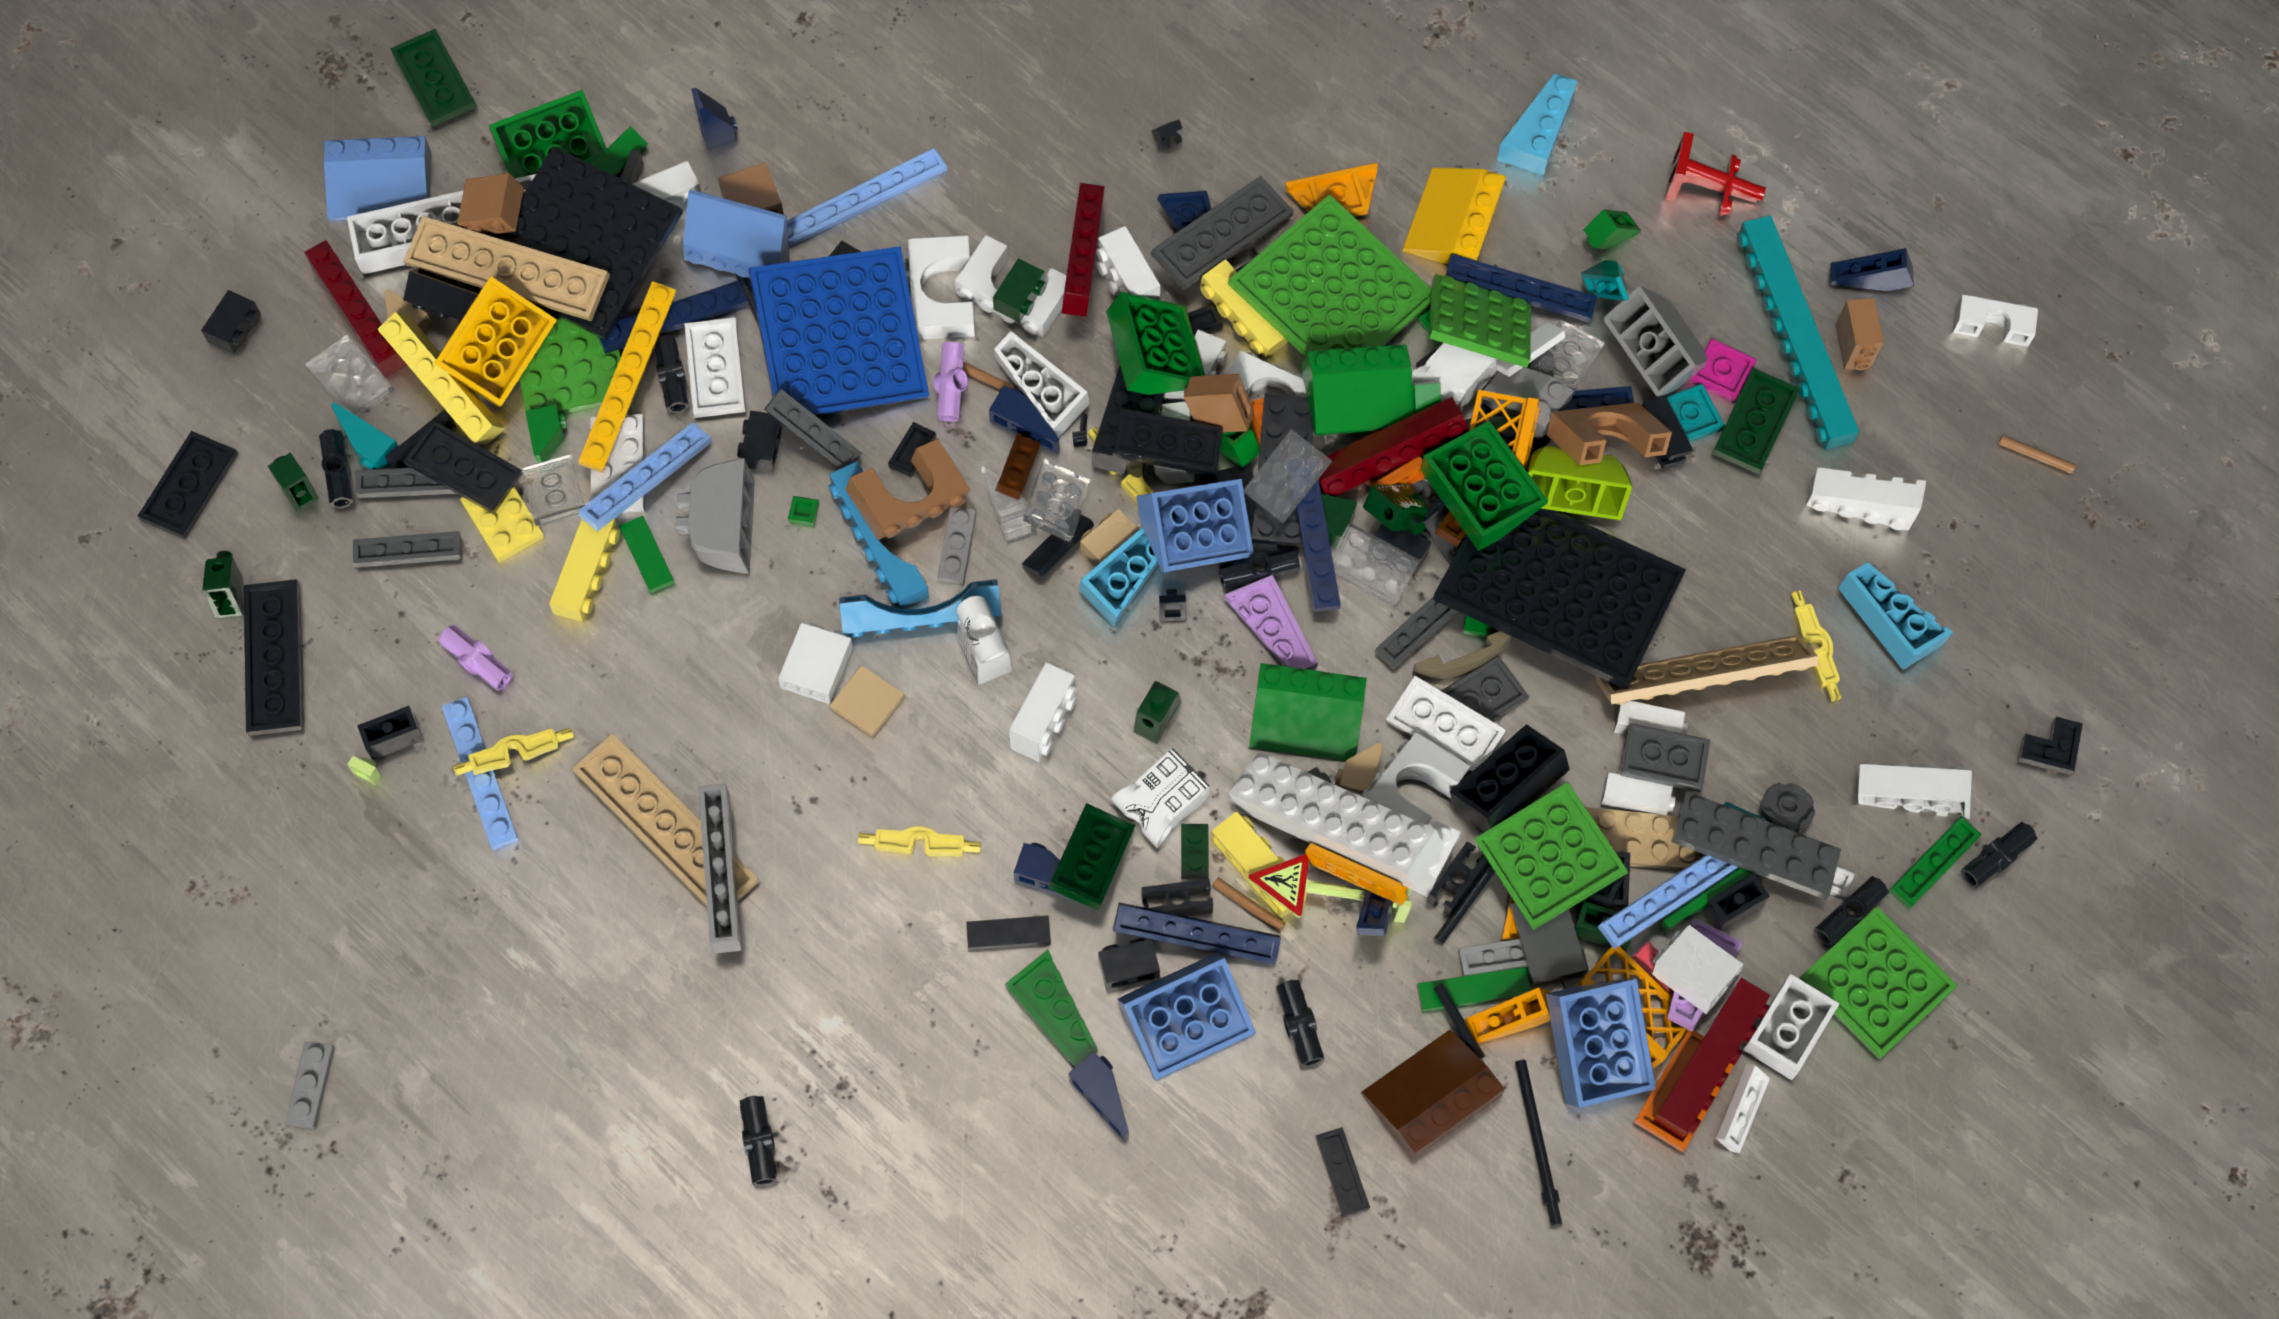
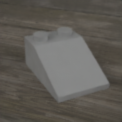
[1482,367,1574,441]

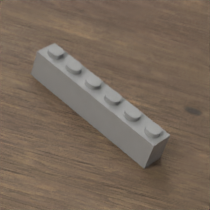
[698,784,742,954]

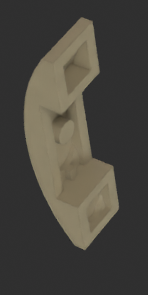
[1412,631,1512,680]

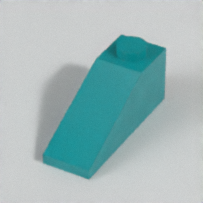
[1580,260,1629,301]
[331,402,398,470]

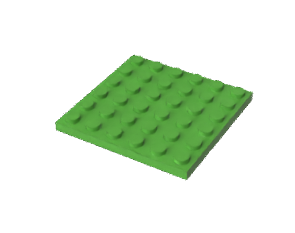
[1227,194,1432,357]

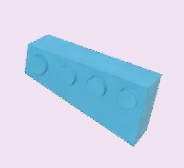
[1497,73,1578,176]
[1079,527,1158,627]
[1838,562,1954,670]

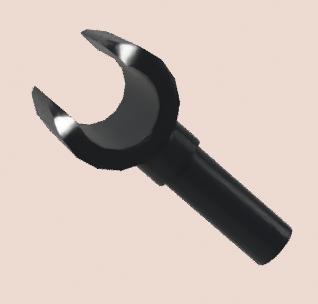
[1072,413,1088,447]

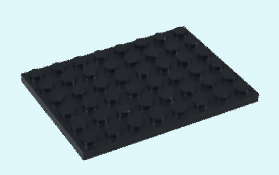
[1432,509,1686,689]

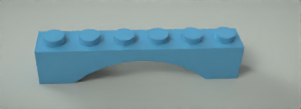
[828,461,929,609]
[839,579,1002,637]

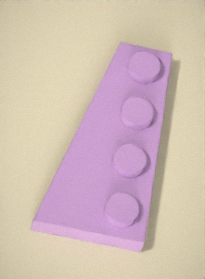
[1224,575,1318,670]
[1667,917,1743,1032]

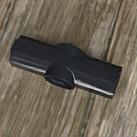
[655,335,689,413]
[319,429,354,509]
[1218,547,1300,589]
[1961,821,2038,889]
[1814,876,1889,947]
[1276,980,1324,1067]
[739,1096,777,1185]

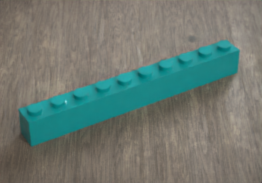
[1737,215,1860,450]

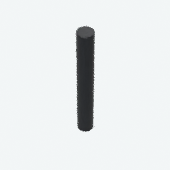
[1433,983,1485,1059]

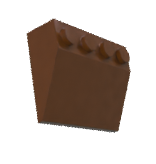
[1361,1029,1505,1161]

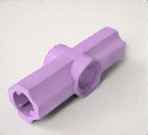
[933,341,968,422]
[438,625,513,691]

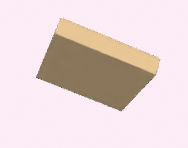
[829,666,905,738]

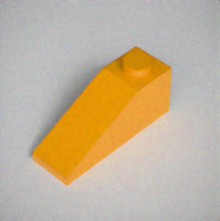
[1465,987,1551,1044]

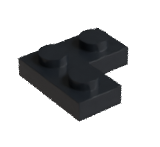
[2018,716,2083,775]

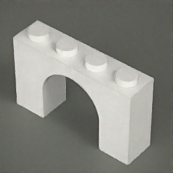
[904,235,975,340]
[955,235,1066,337]
[1227,350,1315,436]
[1600,701,1688,815]
[1361,732,1471,826]

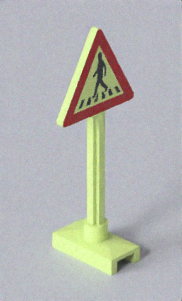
[1248,854,1412,923]

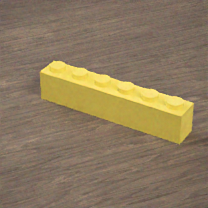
[378,312,505,446]

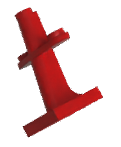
[1665,131,1766,216]

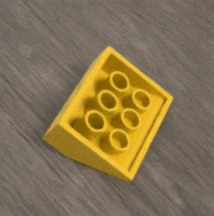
[1402,168,1506,265]
[434,276,557,407]

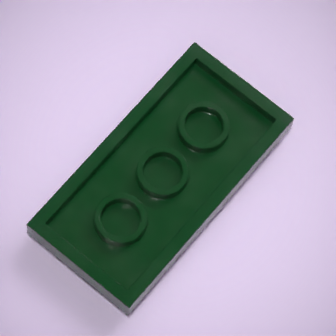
[390,29,477,127]
[1712,368,1800,475]
[1048,803,1136,911]

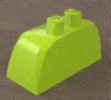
[1527,445,1633,520]

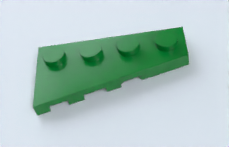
[1005,950,1098,1067]

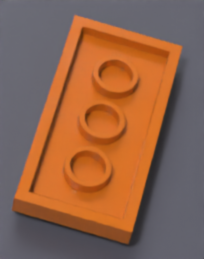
[1634,1030,1734,1152]

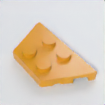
[1285,163,1378,217]

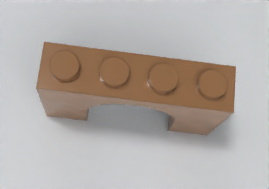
[1546,402,1672,465]
[845,439,970,540]

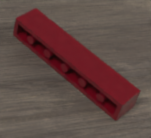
[1061,183,1105,317]
[304,240,407,379]
[1315,397,1469,497]
[1653,977,1770,1140]

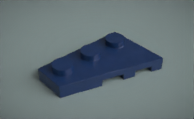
[1157,191,1211,231]

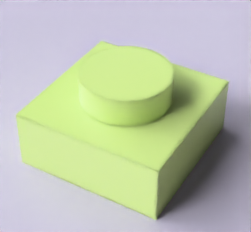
[347,756,382,786]

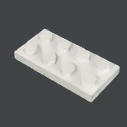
[684,317,746,418]
[591,414,645,513]
[1386,676,1506,773]

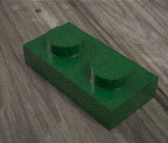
[1181,824,1209,879]

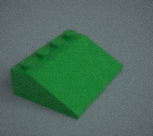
[489,90,607,179]
[1106,292,1205,395]
[1301,344,1414,436]
[1420,421,1548,551]
[1249,663,1367,762]

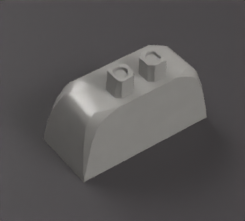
[1604,286,1707,396]
[675,458,755,574]

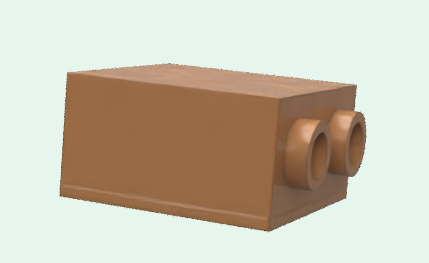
[718,162,784,215]
[457,173,524,235]
[1835,298,1884,370]
[1184,374,1254,432]

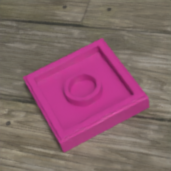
[1689,338,1757,403]

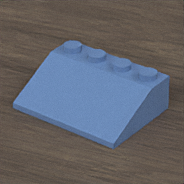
[324,136,431,221]
[683,189,790,278]
[1136,479,1254,573]
[1117,953,1256,1080]
[1546,978,1656,1108]

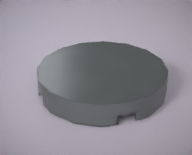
[1760,783,1815,833]

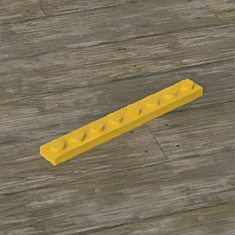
[578,281,676,473]

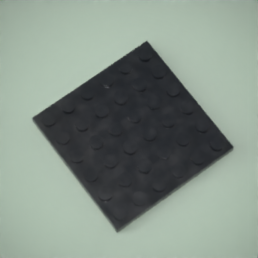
[497,146,683,341]

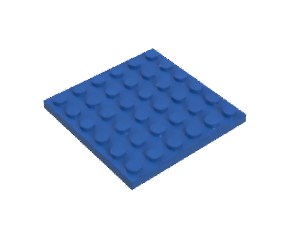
[748,246,929,421]

